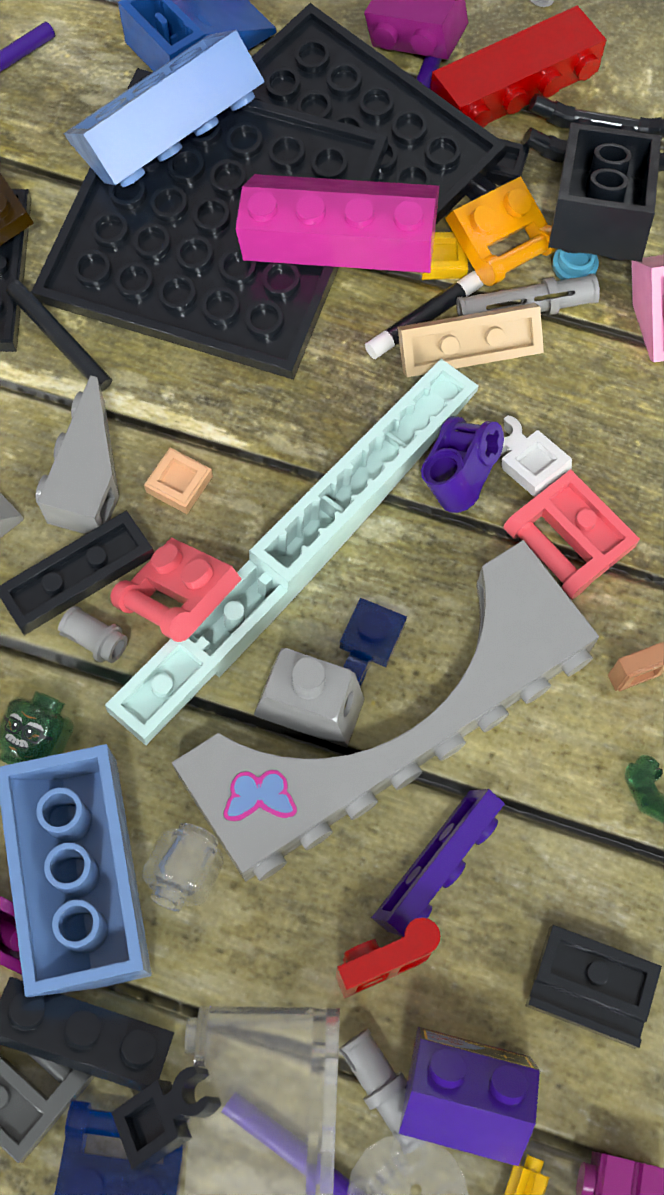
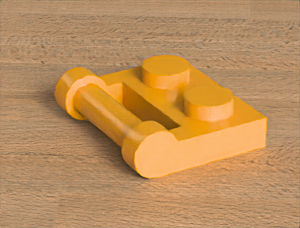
[445,176,557,286]

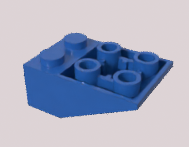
[118,0,276,72]

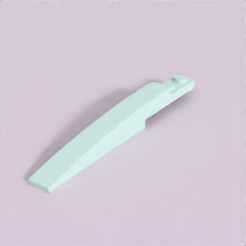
[105,359,479,745]

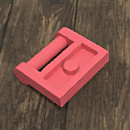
[503,469,640,599]
[110,537,242,642]

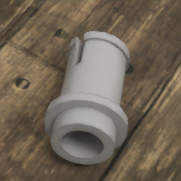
[58,606,128,663]

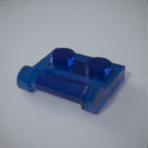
[55,1100,189,1195]

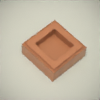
[608,641,664,692]

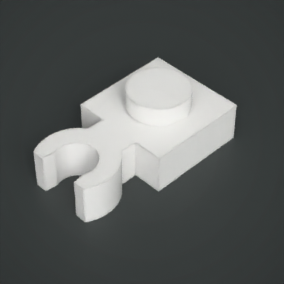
[500,415,572,497]

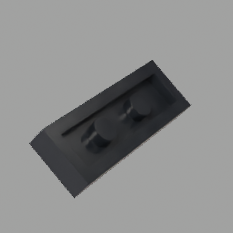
[0,510,154,636]
[0,977,175,1092]

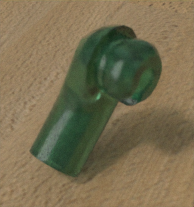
[624,755,664,824]

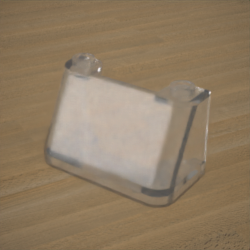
[184,1006,340,1195]

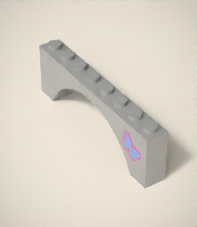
[172,540,600,882]

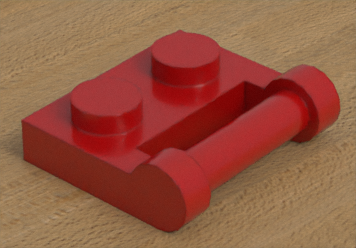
[336,917,441,999]

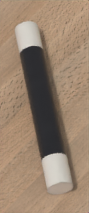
[365,271,483,359]

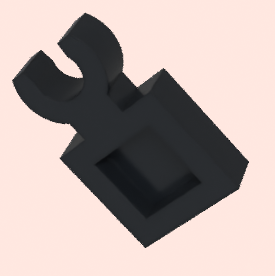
[111,1066,221,1170]

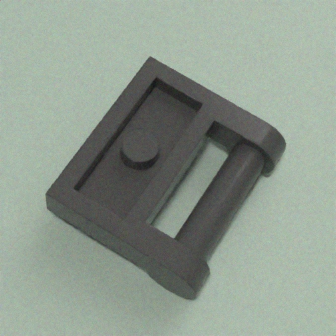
[0,1053,94,1163]

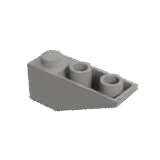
[36,375,119,534]

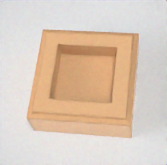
[144,447,213,514]

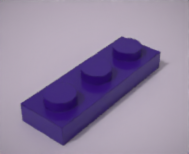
[371,789,505,936]

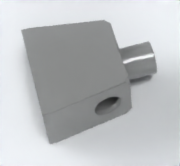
[254,648,365,748]

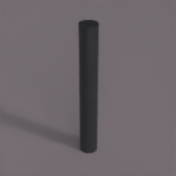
[6,280,112,391]

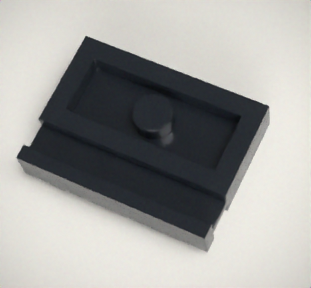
[525,925,662,1049]

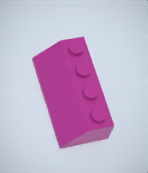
[236,174,439,273]

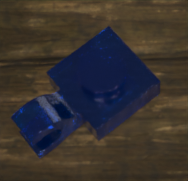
[339,598,407,688]

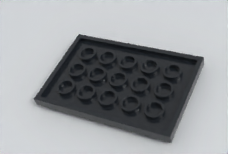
[252,3,507,274]

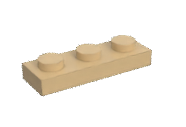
[398,303,544,377]

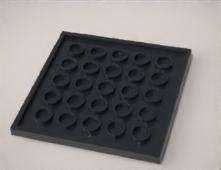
[31,68,388,380]

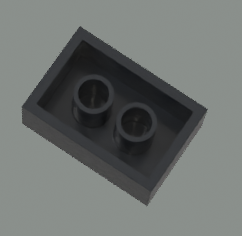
[548,122,661,262]

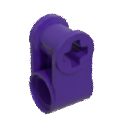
[421,416,504,513]

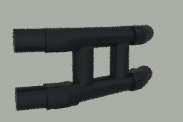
[523,93,664,174]

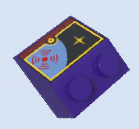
[398,1027,540,1166]

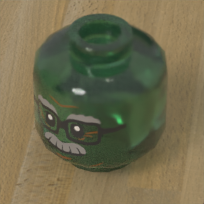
[0,691,74,765]

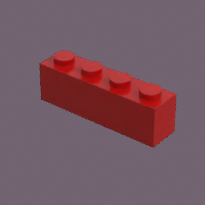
[430,5,607,128]

